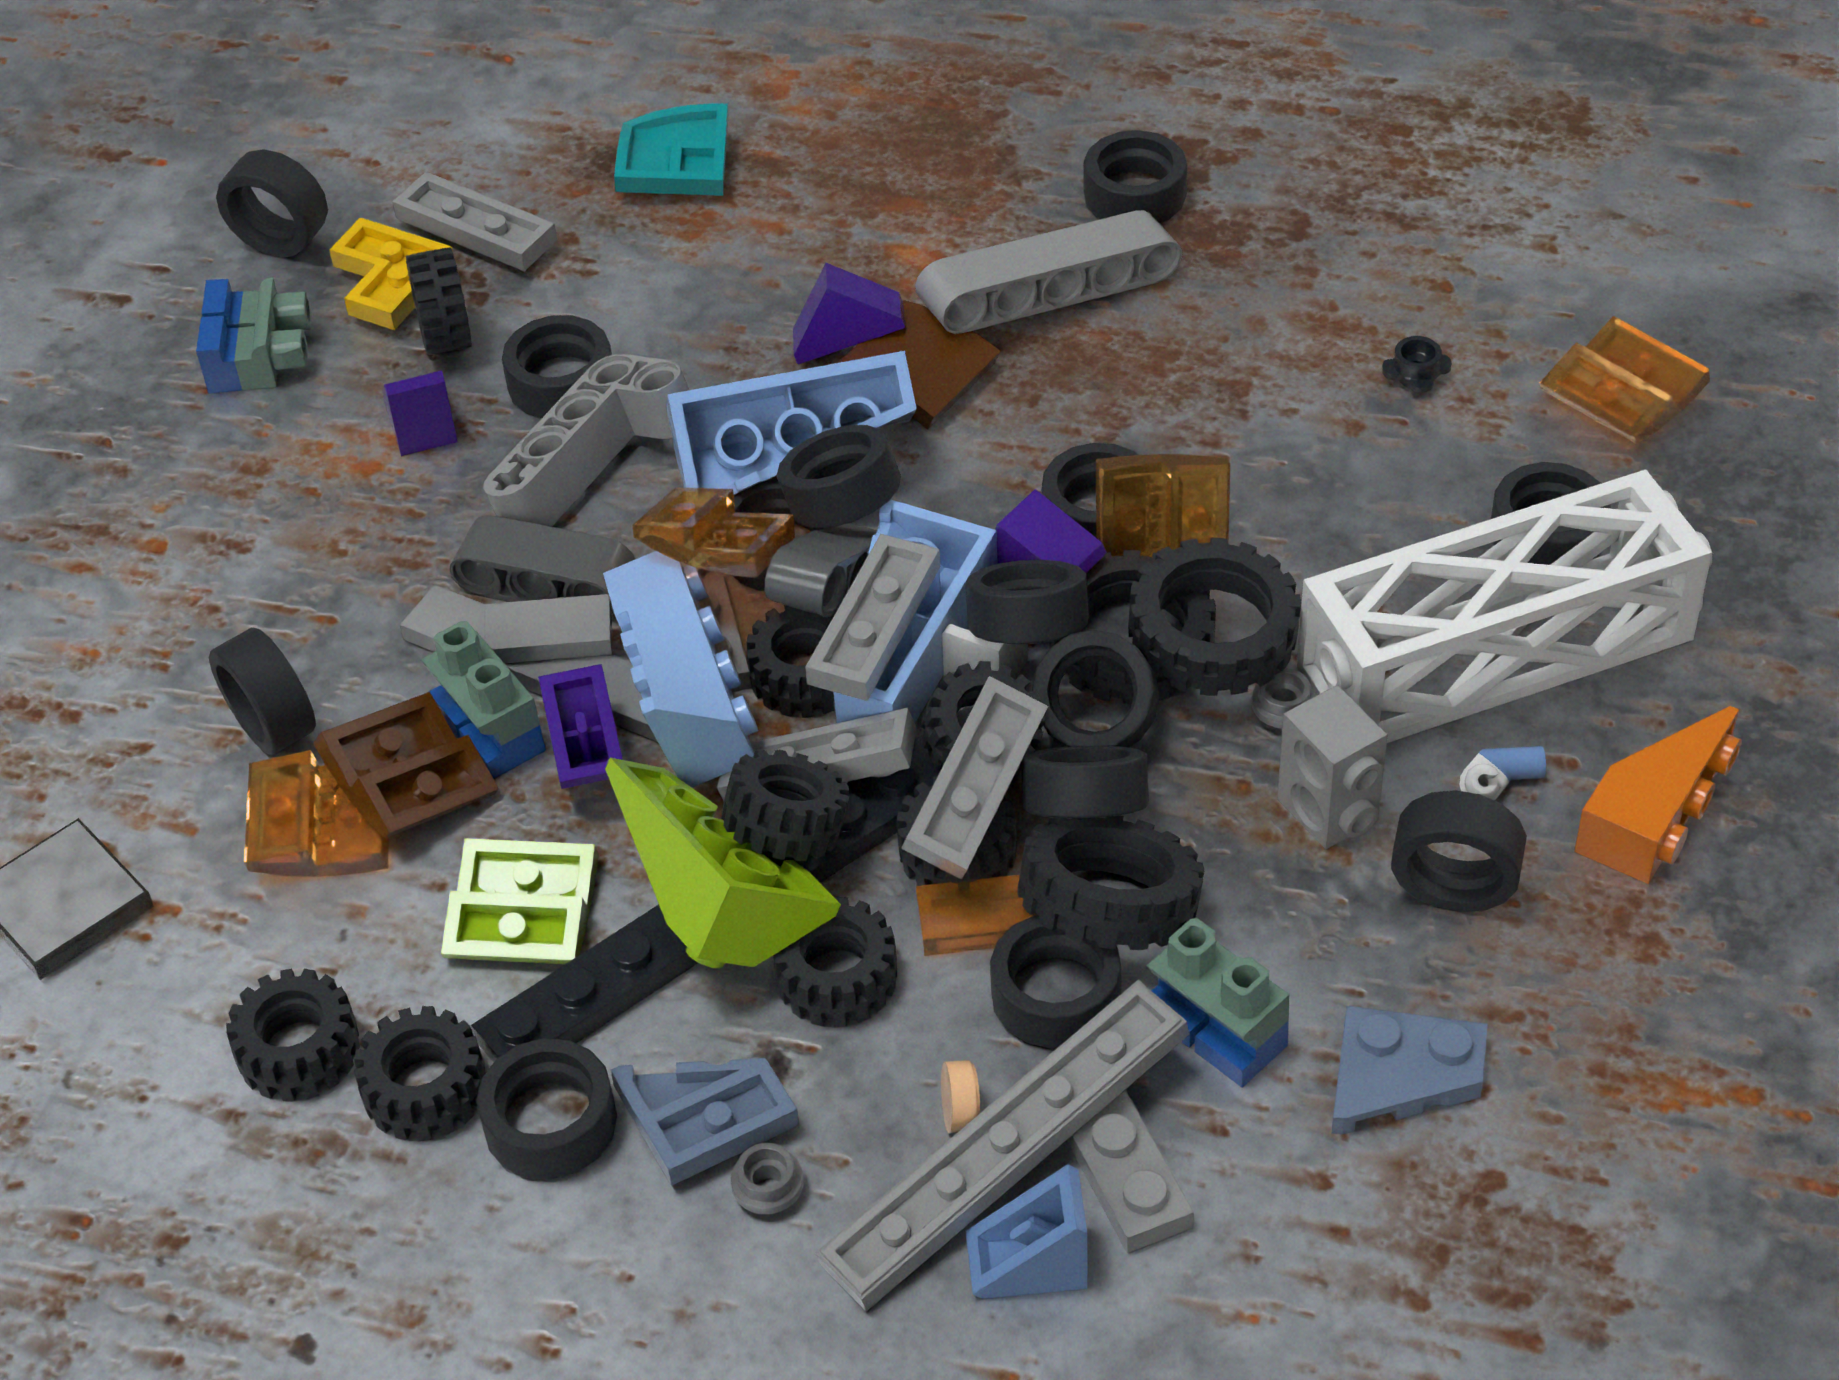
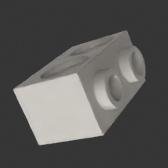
[1277,685,1388,849]

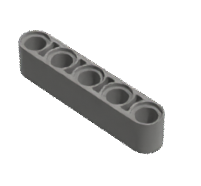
[915,210,1182,334]

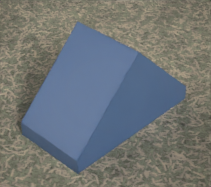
[966,1165,1088,1299]

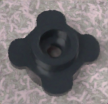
[1382,336,1452,392]

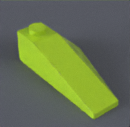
[605,757,841,968]

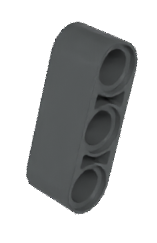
[450,515,635,613]
[765,523,877,617]

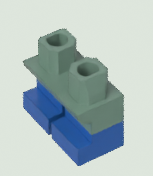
[196,277,312,394]
[421,621,546,779]
[1146,918,1290,1088]

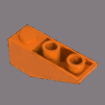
[1574,706,1742,884]

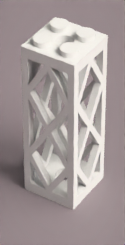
[1297,469,1713,743]

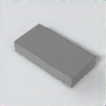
[484,594,612,663]

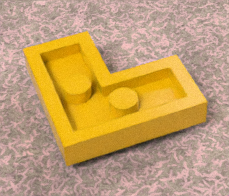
[329,217,453,331]

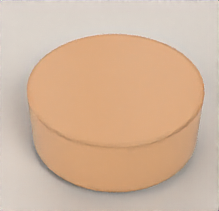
[941,1060,980,1133]

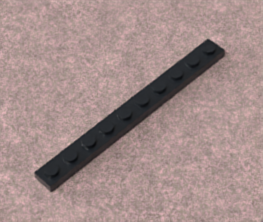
[471,705,1042,1062]

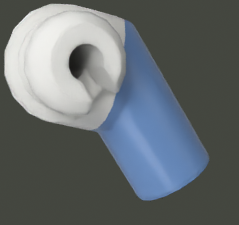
[1459,746,1546,800]

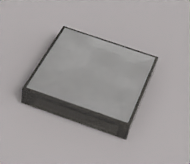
[0,818,154,980]

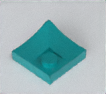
[614,103,728,195]

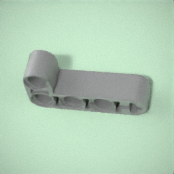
[483,354,689,527]

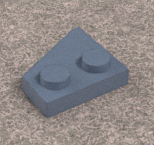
[1332,1006,1488,1135]
[610,1058,799,1186]

